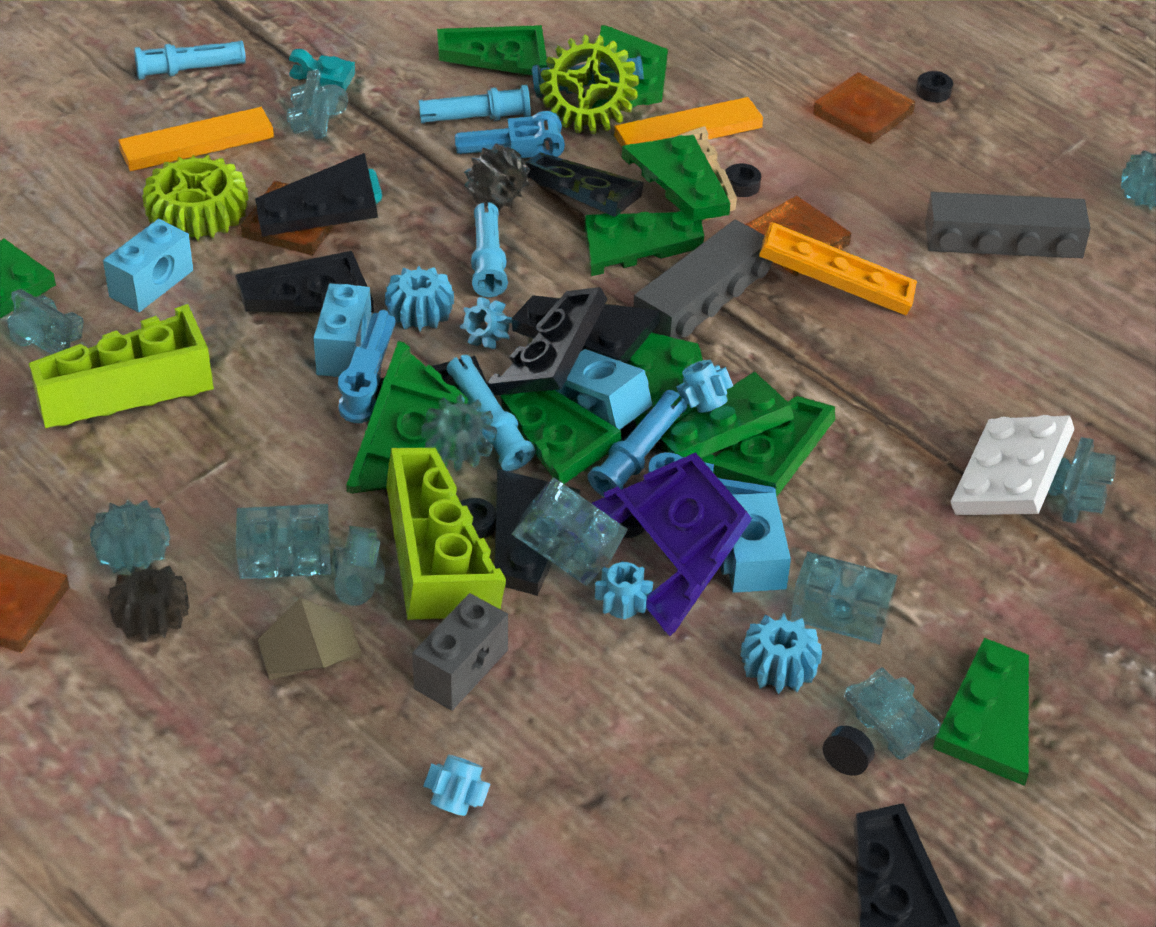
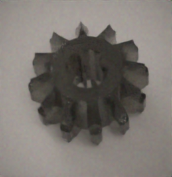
[464,143,530,211]
[108,562,190,642]

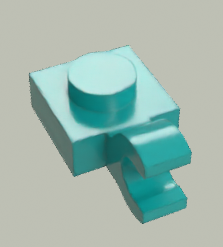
[289,49,355,94]

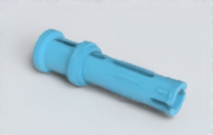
[134,40,246,80]
[419,85,531,124]
[471,202,508,298]
[446,355,536,471]

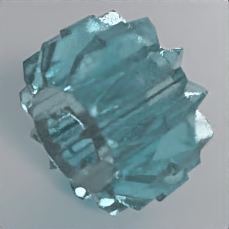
[1121,150,1156,210]
[421,394,497,472]
[90,498,170,575]

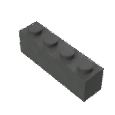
[925,192,1091,259]
[633,219,772,339]

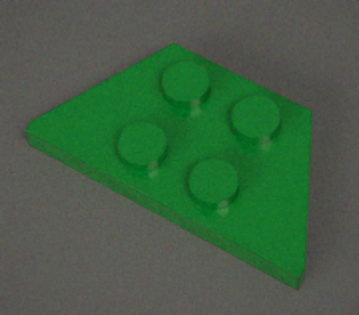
[591,25,668,111]
[626,333,703,428]
[346,341,468,494]

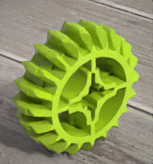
[539,34,639,135]
[142,154,249,241]

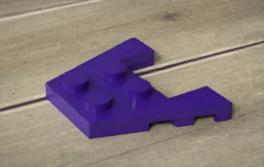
[569,452,752,636]

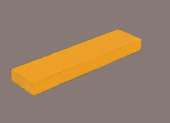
[614,97,763,147]
[118,106,274,171]
[759,222,917,316]

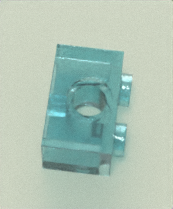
[790,551,898,645]

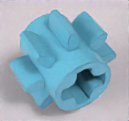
[460,297,512,349]
[676,360,733,413]
[595,561,653,619]
[423,755,490,816]

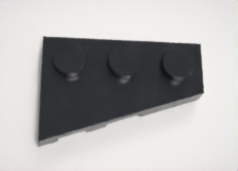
[524,152,644,217]
[255,153,378,237]
[235,251,374,313]
[486,287,607,396]
[512,295,660,363]
[495,469,581,596]
[854,803,961,927]

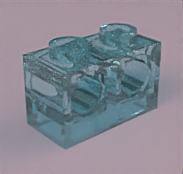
[512,477,628,586]
[236,504,331,579]

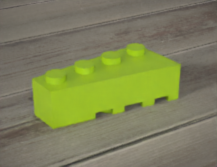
[29,304,214,428]
[386,448,506,620]

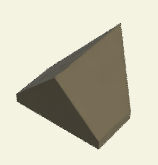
[257,598,361,680]

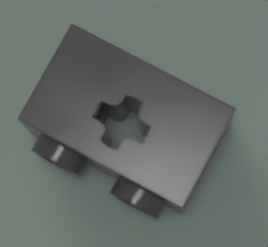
[412,593,508,711]

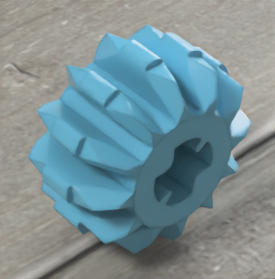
[385,265,454,332]
[740,613,822,695]

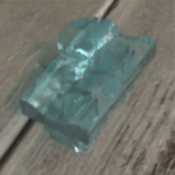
[286,69,349,139]
[7,289,84,354]
[1048,437,1116,523]
[332,525,385,606]
[844,667,941,759]

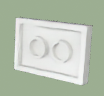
[950,415,1074,515]

